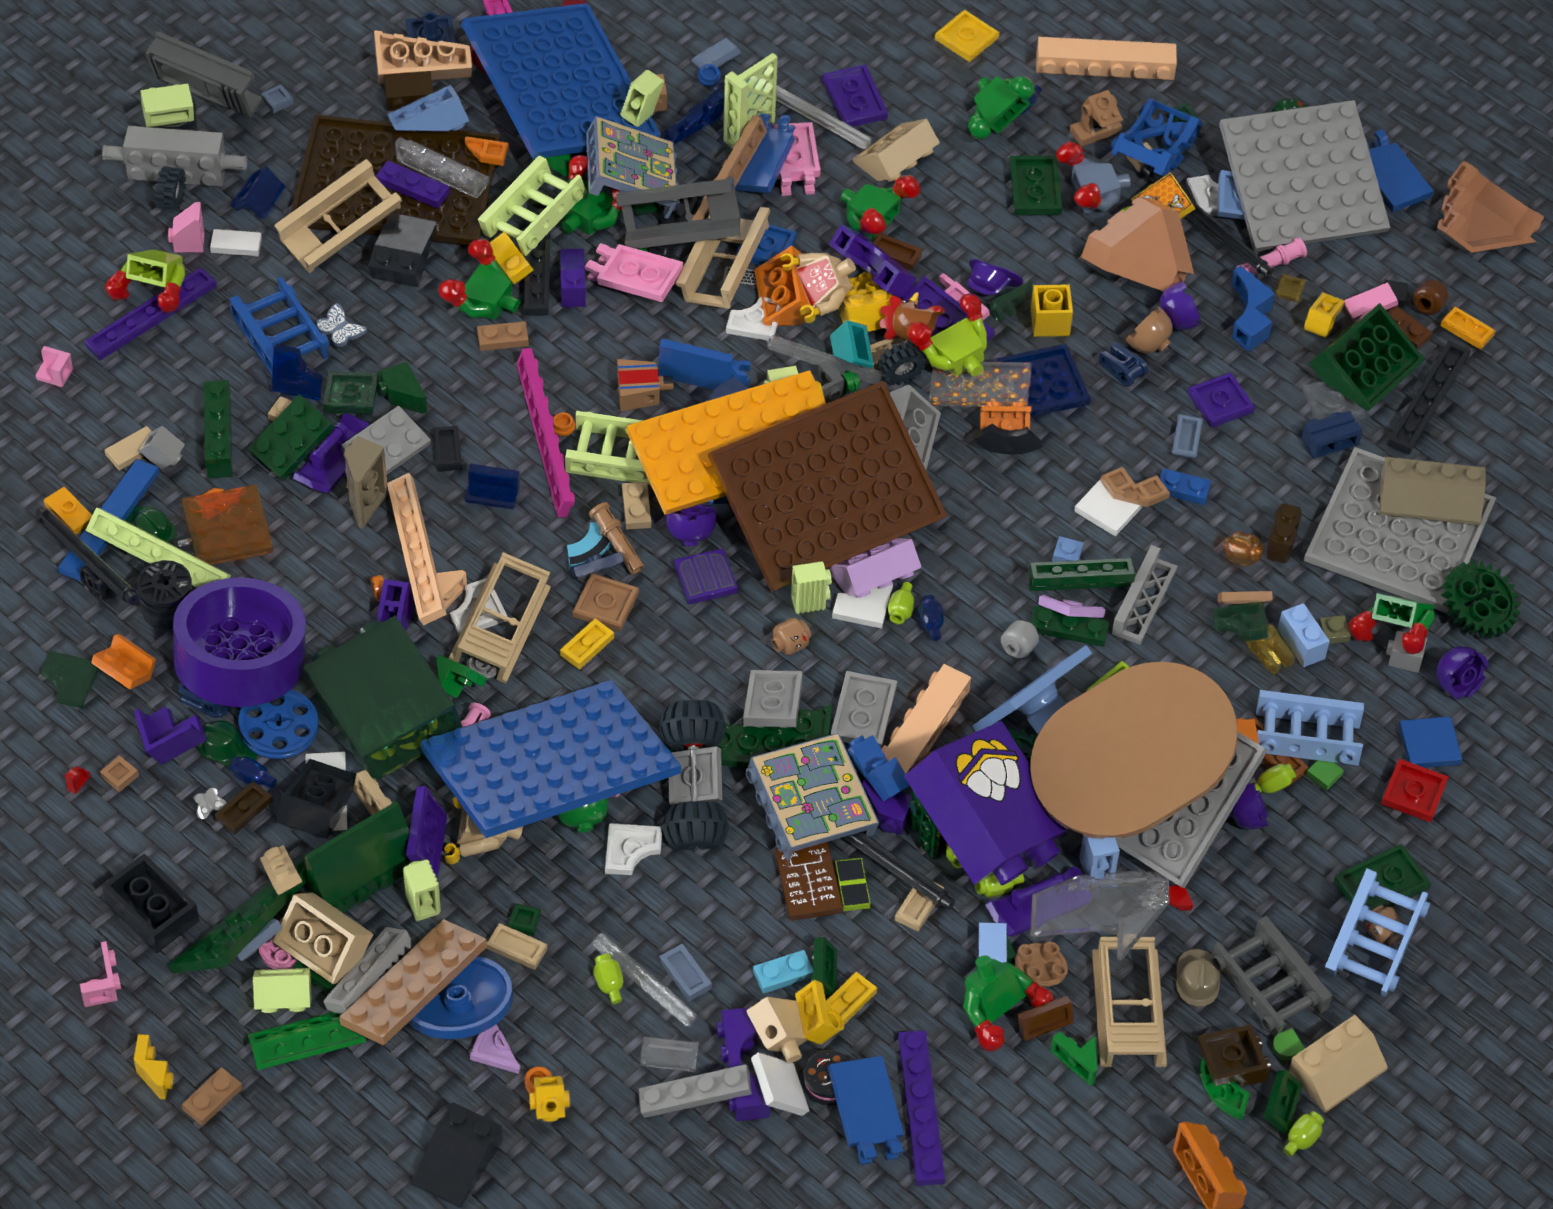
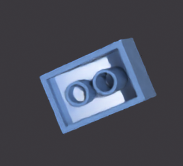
[387,85,469,131]

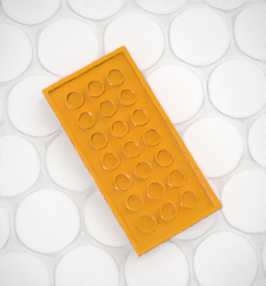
[626,370,826,515]

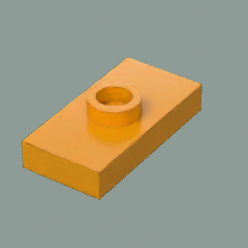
[1441,307,1496,350]
[43,487,92,534]

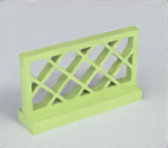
[723,53,778,148]

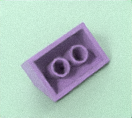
[828,538,922,598]

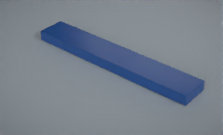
[58,459,160,581]

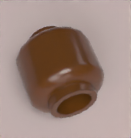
[1413,279,1448,315]

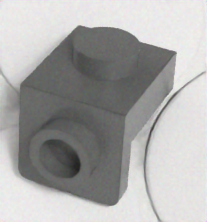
[818,360,844,403]

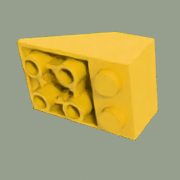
[838,272,892,331]

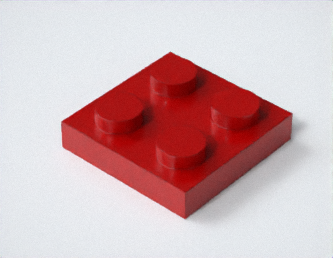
[1381,759,1449,822]

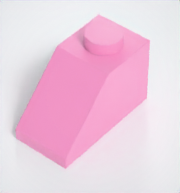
[168,202,205,252]

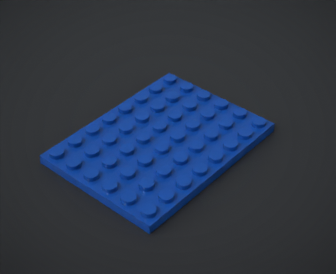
[461,3,661,159]
[420,680,681,838]

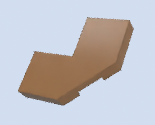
[1100,467,1170,507]

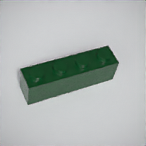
[204,380,233,478]

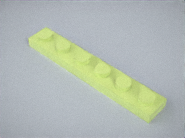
[85,507,231,588]

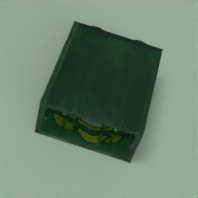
[304,616,463,781]

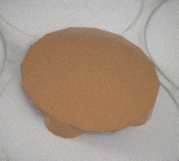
[1015,942,1068,987]

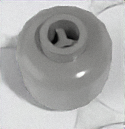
[1001,620,1039,658]

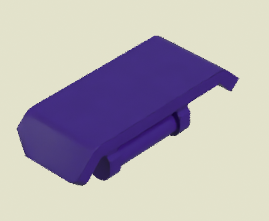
[293,413,370,493]
[985,867,1091,936]

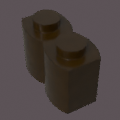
[1266,503,1301,564]

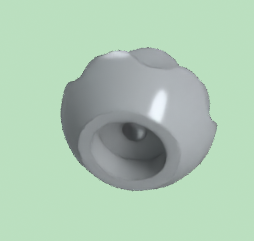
[467,656,499,681]

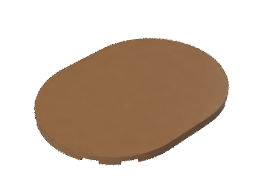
[1030,662,1238,839]

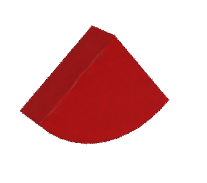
[65,766,91,794]
[1158,885,1193,911]

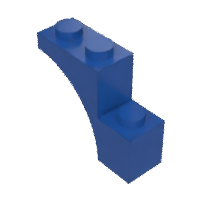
[1231,265,1275,352]
[845,735,910,802]

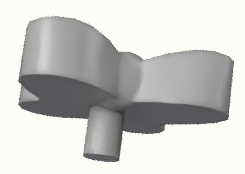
[194,788,227,819]

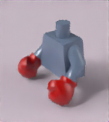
[1056,141,1131,214]

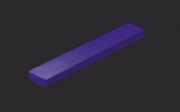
[84,267,217,361]

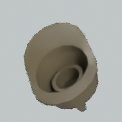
[1176,949,1220,1007]

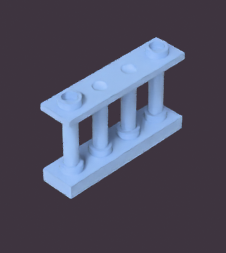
[1256,690,1364,766]
[1325,869,1431,997]

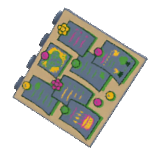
[586,116,680,219]
[746,733,879,860]

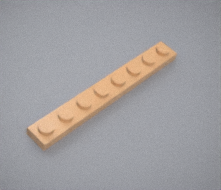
[387,473,447,626]

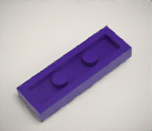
[376,161,450,208]

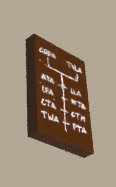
[775,842,843,921]

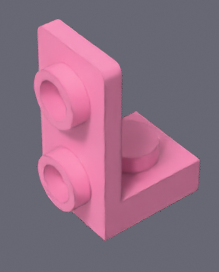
[80,941,121,1007]

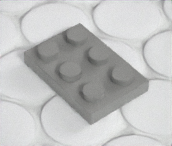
[341,406,431,475]
[743,670,803,728]
[830,671,897,749]

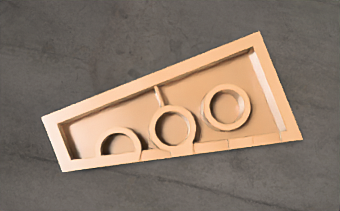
[374,30,472,84]

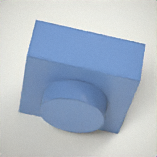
[1052,536,1084,562]

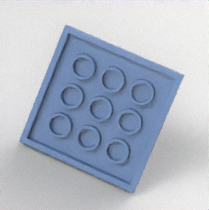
[972,645,1093,734]

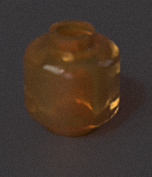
[1223,531,1263,567]

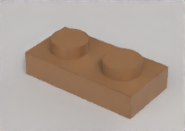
[477,321,529,351]
[182,1067,242,1126]

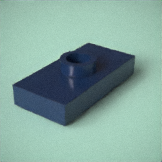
[569,552,624,579]

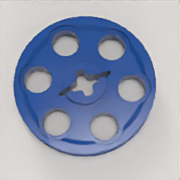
[239,690,318,759]

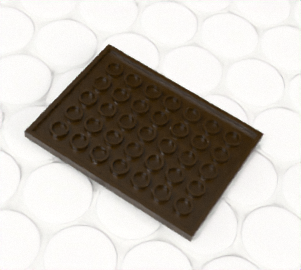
[290,114,501,245]

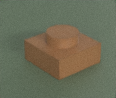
[100,755,139,792]

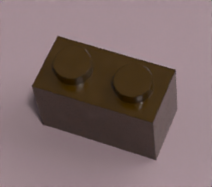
[384,71,433,111]

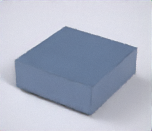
[261,84,293,114]

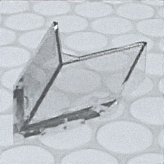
[1031,870,1169,960]

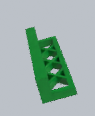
[248,1012,366,1070]

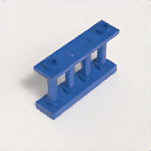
[229,277,329,380]

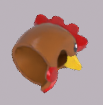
[880,292,945,342]

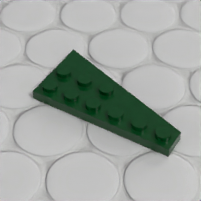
[668,705,832,768]
[167,859,308,974]

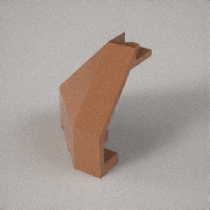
[1437,161,1544,252]
[1081,197,1194,291]

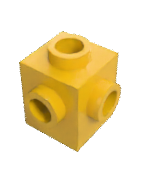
[529,1076,570,1122]

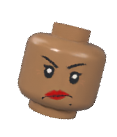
[771,618,811,656]
[1364,905,1404,947]

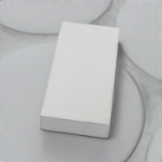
[210,229,262,256]

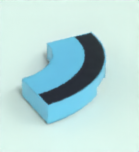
[567,522,612,569]

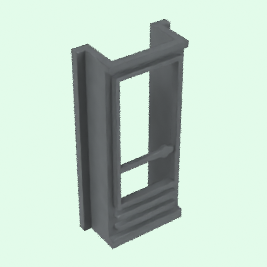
[145,31,264,119]
[616,177,741,249]

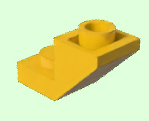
[134,1034,174,1100]

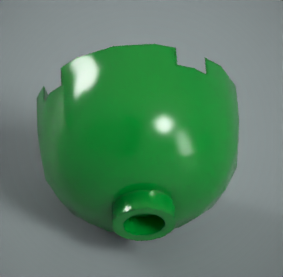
[558,798,608,833]

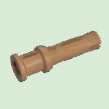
[589,502,645,575]

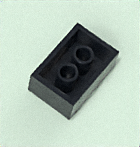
[102,853,200,953]

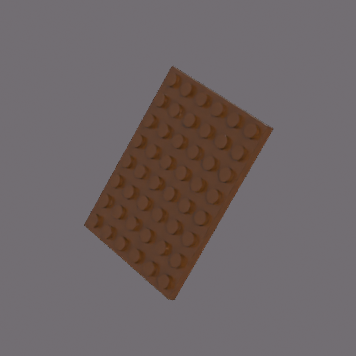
[707,381,947,593]

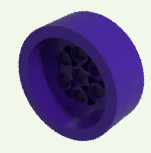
[173,578,306,707]

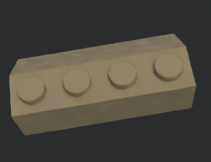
[1380,457,1486,525]

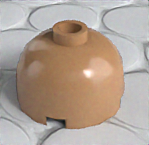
[1125,306,1173,354]

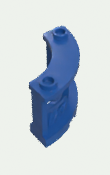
[1111,98,1203,176]

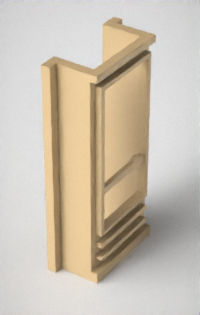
[274,159,402,273]
[676,207,770,309]
[449,552,551,684]
[1092,937,1167,1067]

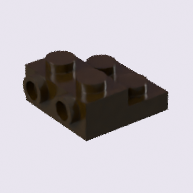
[1197,1024,1271,1087]

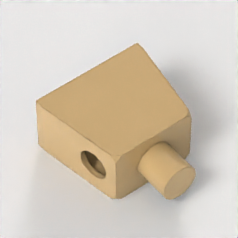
[746,997,807,1063]

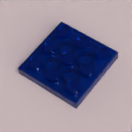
[996,344,1091,418]

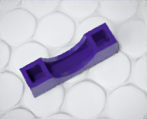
[829,224,917,298]
[717,1007,770,1121]

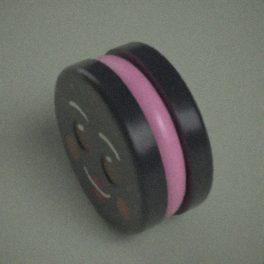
[803,1050,851,1105]

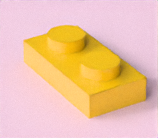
[560,619,614,670]
[826,972,877,1024]

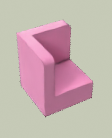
[36,346,73,387]

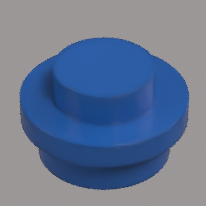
[698,64,721,87]

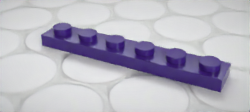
[898,1031,945,1186]

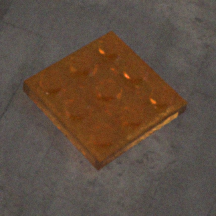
[182,484,273,565]

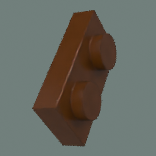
[1388,306,1433,350]

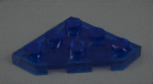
[663,82,725,145]

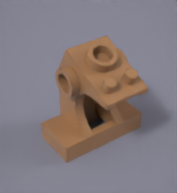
[1070,90,1123,147]

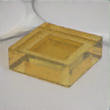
[1275,274,1306,303]

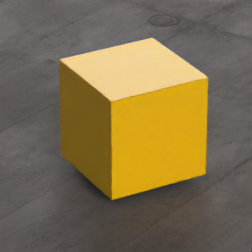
[1030,285,1073,337]

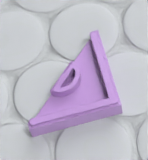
[1038,595,1105,618]
[470,1025,520,1074]

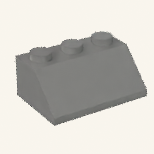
[890,385,941,469]

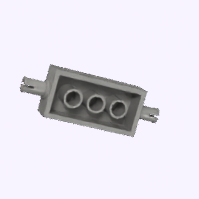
[102,126,247,186]

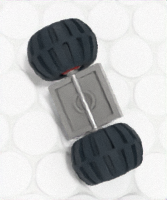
[659,700,729,850]

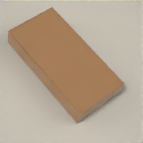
[1217,591,1273,604]

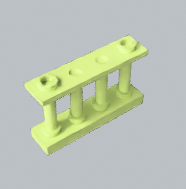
[478,156,587,256]
[565,411,651,485]

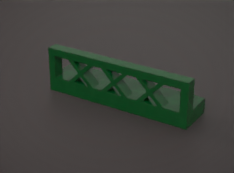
[1029,558,1135,591]

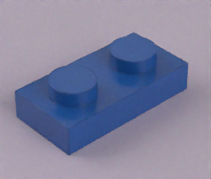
[1160,468,1212,505]

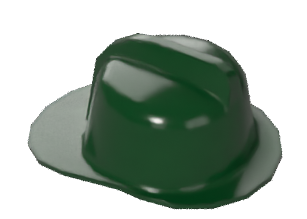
[125,506,176,544]
[198,721,258,769]

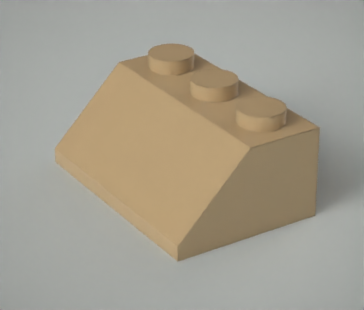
[852,119,940,182]
[273,893,373,984]
[1289,1015,1388,1113]

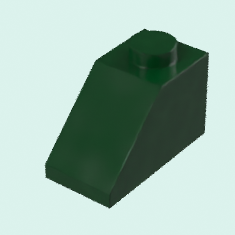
[377,362,427,414]

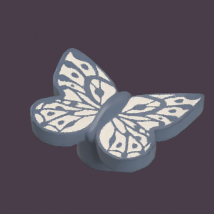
[316,303,367,347]

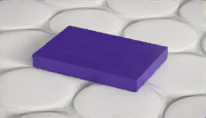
[822,64,888,127]
[406,786,447,880]

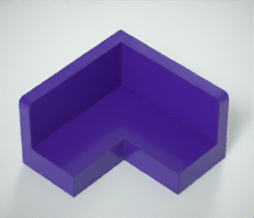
[134,707,207,764]

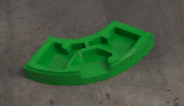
[1200,1057,1250,1120]

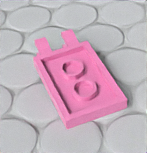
[774,122,820,196]
[585,243,683,302]

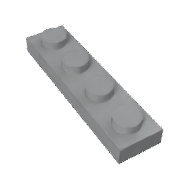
[639,1064,752,1118]

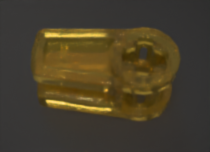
[1246,624,1295,675]

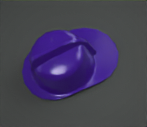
[968,259,1024,296]

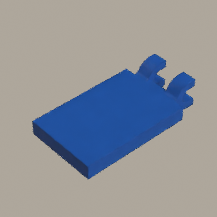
[735,113,795,193]
[1366,129,1434,212]
[659,339,751,390]
[828,1056,904,1165]

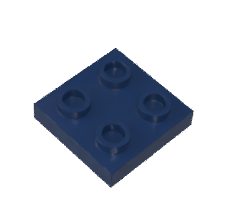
[406,12,456,43]

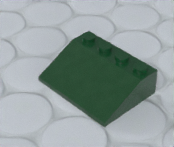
[1309,303,1425,411]
[305,801,412,914]

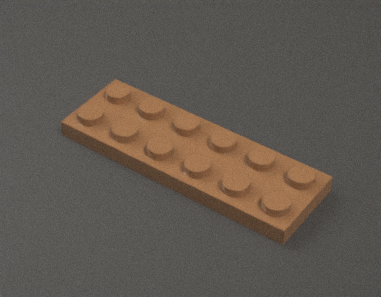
[339,919,487,1045]

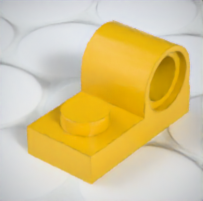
[490,231,533,284]
[1304,292,1345,338]
[795,980,844,1045]

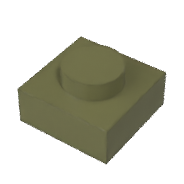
[1319,615,1351,644]

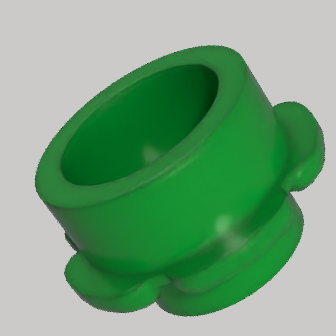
[841,370,860,393]

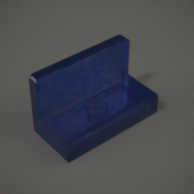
[231,166,285,219]
[465,463,520,509]

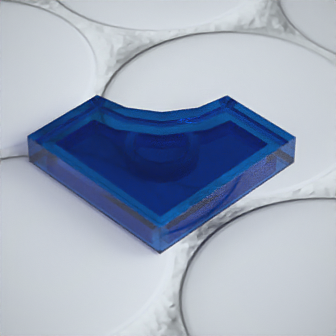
[272,344,323,401]

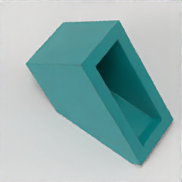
[830,320,874,368]

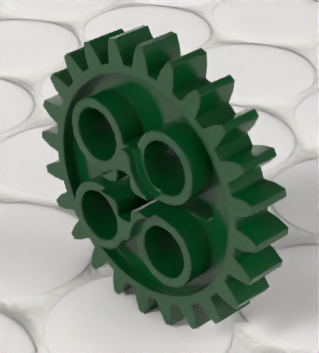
[1441,560,1521,639]

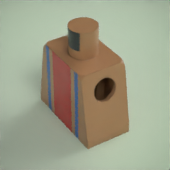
[617,359,673,411]

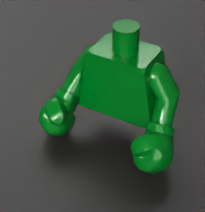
[968,76,1035,140]

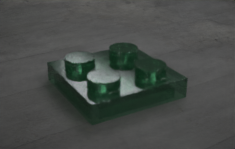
[323,371,378,414]

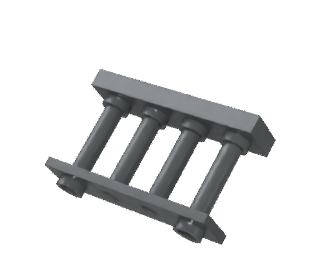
[1211,916,1333,1037]

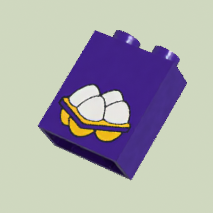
[904,721,1069,886]

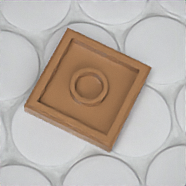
[573,573,639,632]

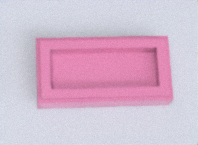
[1344,283,1398,323]

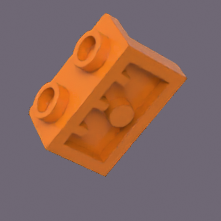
[91,634,156,689]

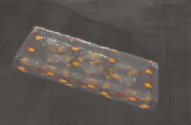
[929,362,1032,407]

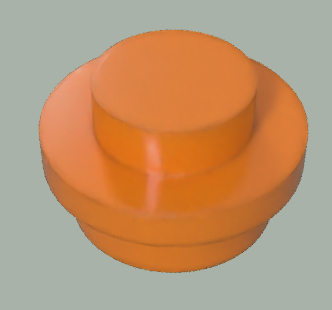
[553,412,576,436]

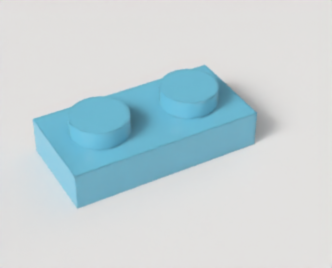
[753,950,813,994]

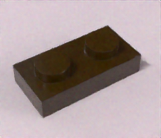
[215,781,273,835]

